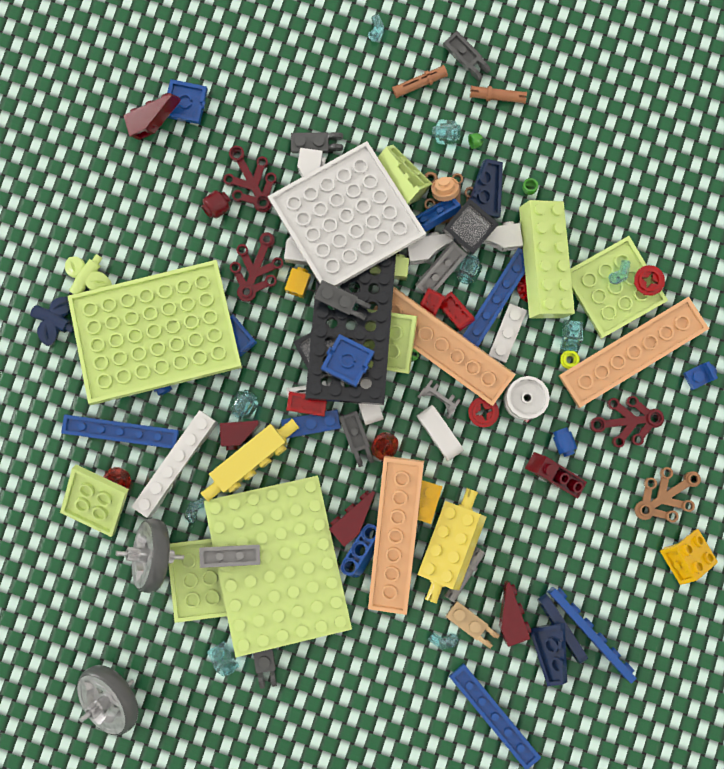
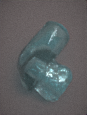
[368,14,385,42]
[609,260,631,285]
[184,497,206,523]
[428,632,458,650]

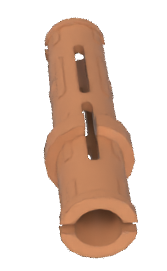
[392,65,448,98]
[469,85,527,104]

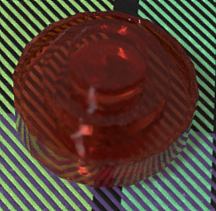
[371,432,398,461]
[103,467,131,489]

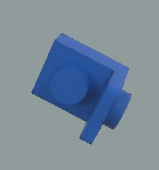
[683,361,718,390]

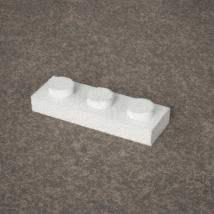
[489,303,527,363]

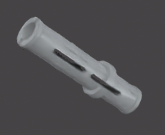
[444,547,486,603]

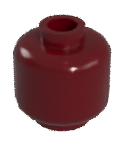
[201,190,230,219]

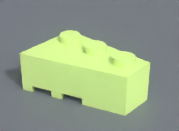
[378,145,432,205]

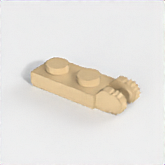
[445,600,500,649]

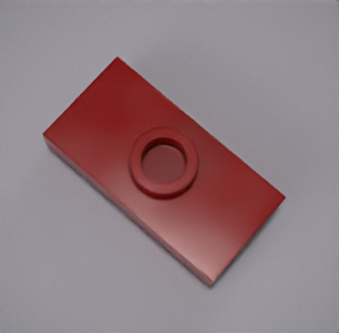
[420,288,445,316]
[440,291,475,331]
[286,391,327,417]

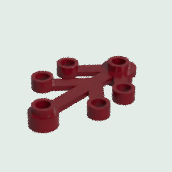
[223,146,277,213]
[230,232,284,302]
[589,396,664,448]

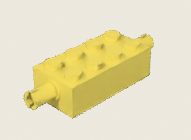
[201,419,299,502]
[417,488,487,604]

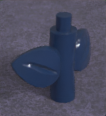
[30,297,74,346]

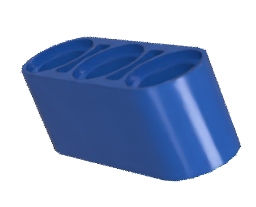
[341,524,377,578]

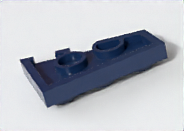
[470,159,503,219]
[530,622,568,686]

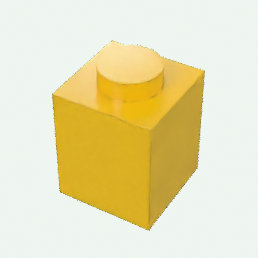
[285,267,311,299]

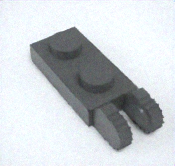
[443,31,491,81]
[291,132,343,153]
[314,280,371,320]
[339,411,374,467]
[253,649,277,689]

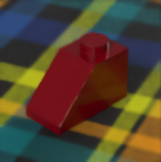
[220,421,261,450]

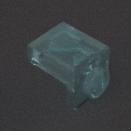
[560,320,583,351]
[207,641,239,676]

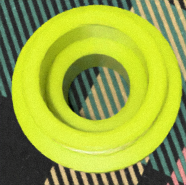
[560,350,580,369]

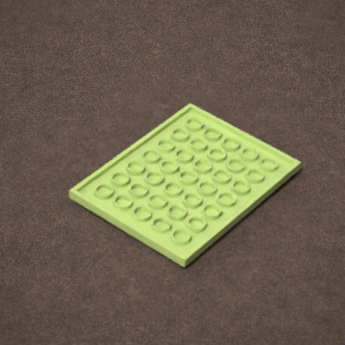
[68,260,242,405]
[204,476,352,657]

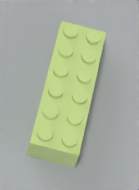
[519,200,575,318]

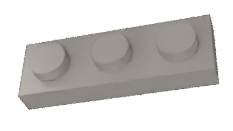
[415,241,468,293]
[199,545,260,568]

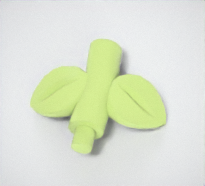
[65,254,112,294]

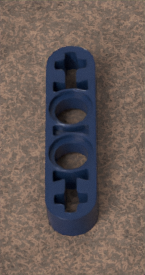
[537,594,588,664]

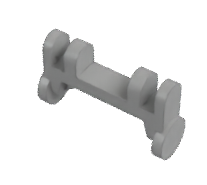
[418,380,461,419]

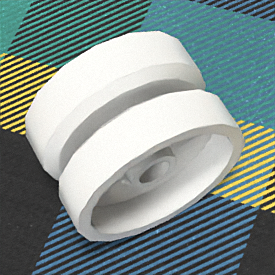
[503,376,550,420]

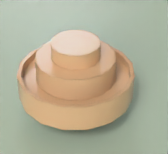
[431,177,460,202]

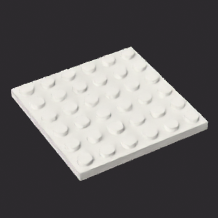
[268,141,426,287]

